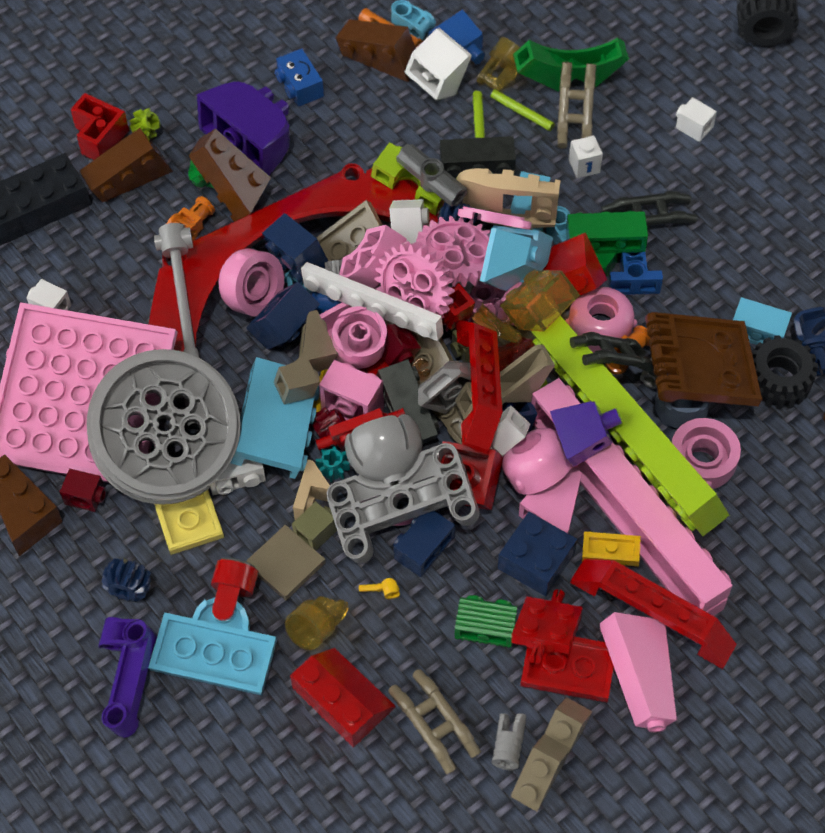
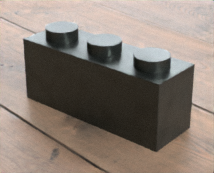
[440,136,516,179]
[376,360,440,444]

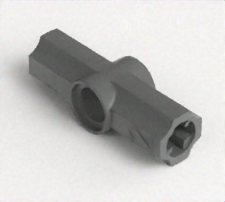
[396,143,468,207]

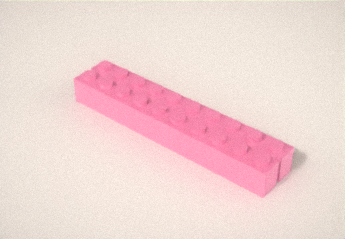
[531,378,733,616]

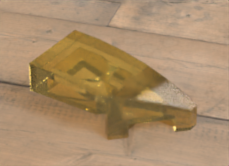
[471,303,522,343]

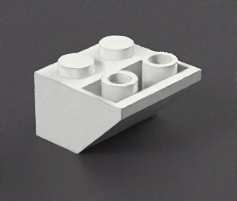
[405,28,472,100]

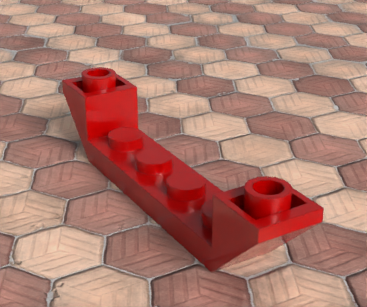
[456,320,503,453]
[570,559,737,669]

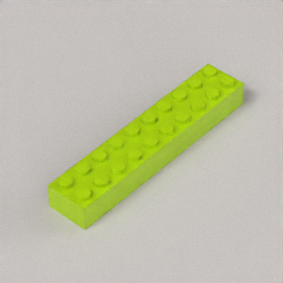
[530,310,730,537]

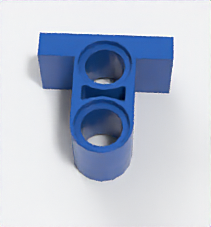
[608,252,663,295]

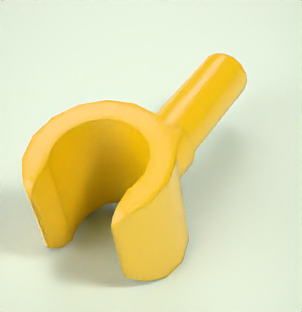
[359,578,400,599]

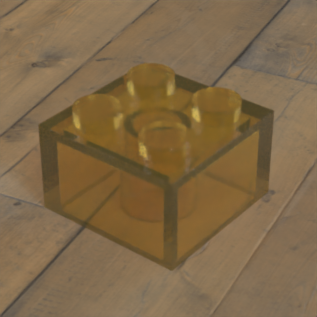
[500,270,580,331]

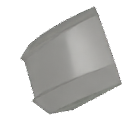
[418,361,471,414]

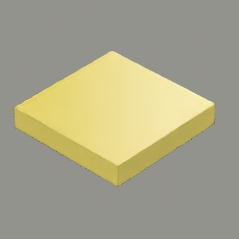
[154,490,224,555]

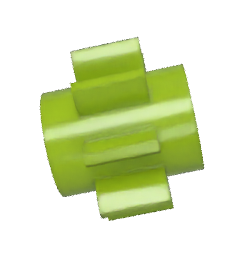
[129,108,160,139]

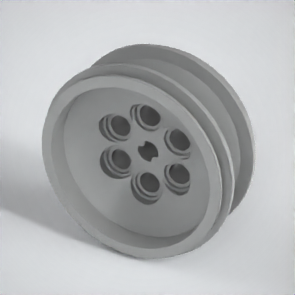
[87,349,241,505]

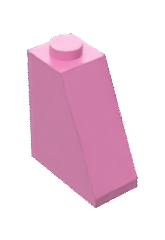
[519,466,582,534]

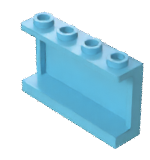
[231,357,320,479]

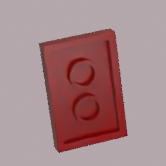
[520,637,613,702]

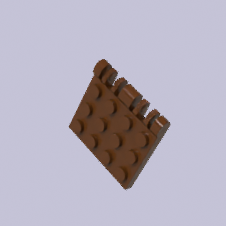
[645,312,762,407]

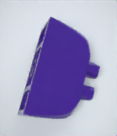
[197,82,290,176]

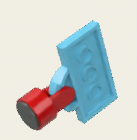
[149,558,277,696]

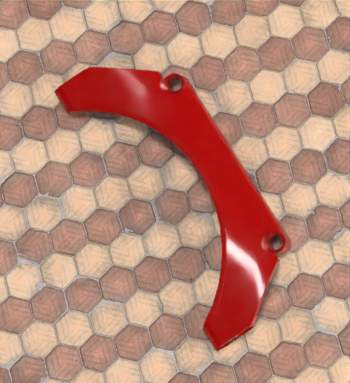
[148,163,443,352]

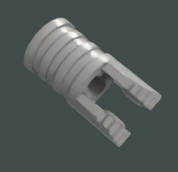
[492,714,526,770]

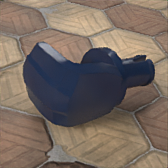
[793,307,825,376]

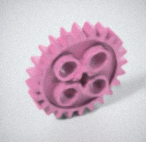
[416,216,491,287]
[374,241,455,318]

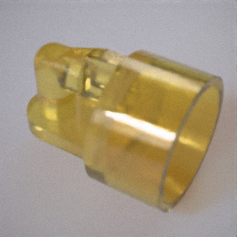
[476,37,520,91]
[285,596,348,650]

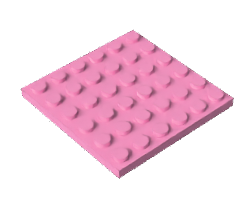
[0,302,178,483]

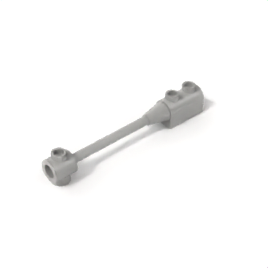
[154,223,200,430]

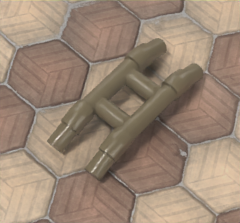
[557,62,596,149]
[388,669,481,774]

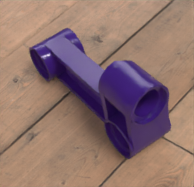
[98,617,157,738]

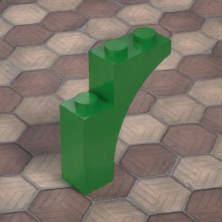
[513,38,629,92]

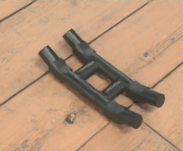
[602,191,697,226]
[570,332,655,376]

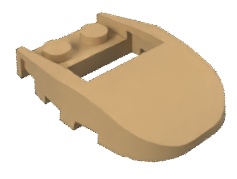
[456,168,561,229]

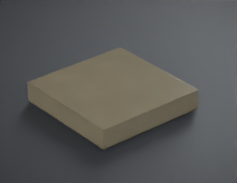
[246,525,326,601]

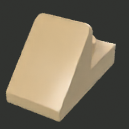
[293,460,330,520]

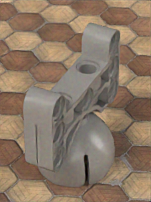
[327,414,479,564]

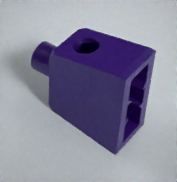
[550,401,622,467]

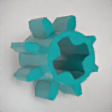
[315,446,350,482]

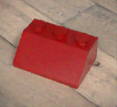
[290,648,396,748]

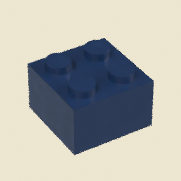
[262,213,328,284]
[246,282,320,350]
[498,512,577,597]

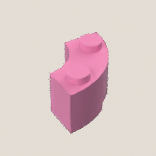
[339,225,407,289]

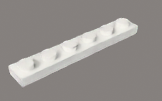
[301,262,443,341]

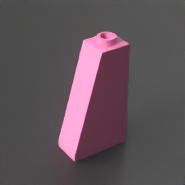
[600,612,677,732]

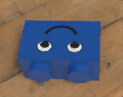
[275,49,324,107]

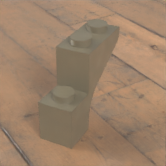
[274,310,338,404]
[455,345,555,420]
[510,697,593,811]

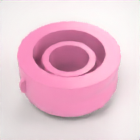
[219,249,284,316]
[565,286,637,353]
[671,418,741,489]
[502,428,573,495]

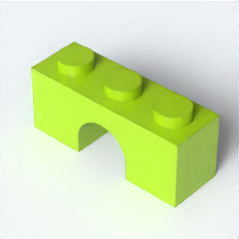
[371,142,445,215]

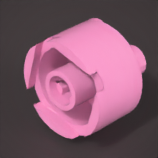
[332,306,387,369]

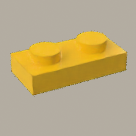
[582,531,641,566]

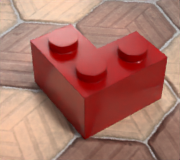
[70,93,129,160]

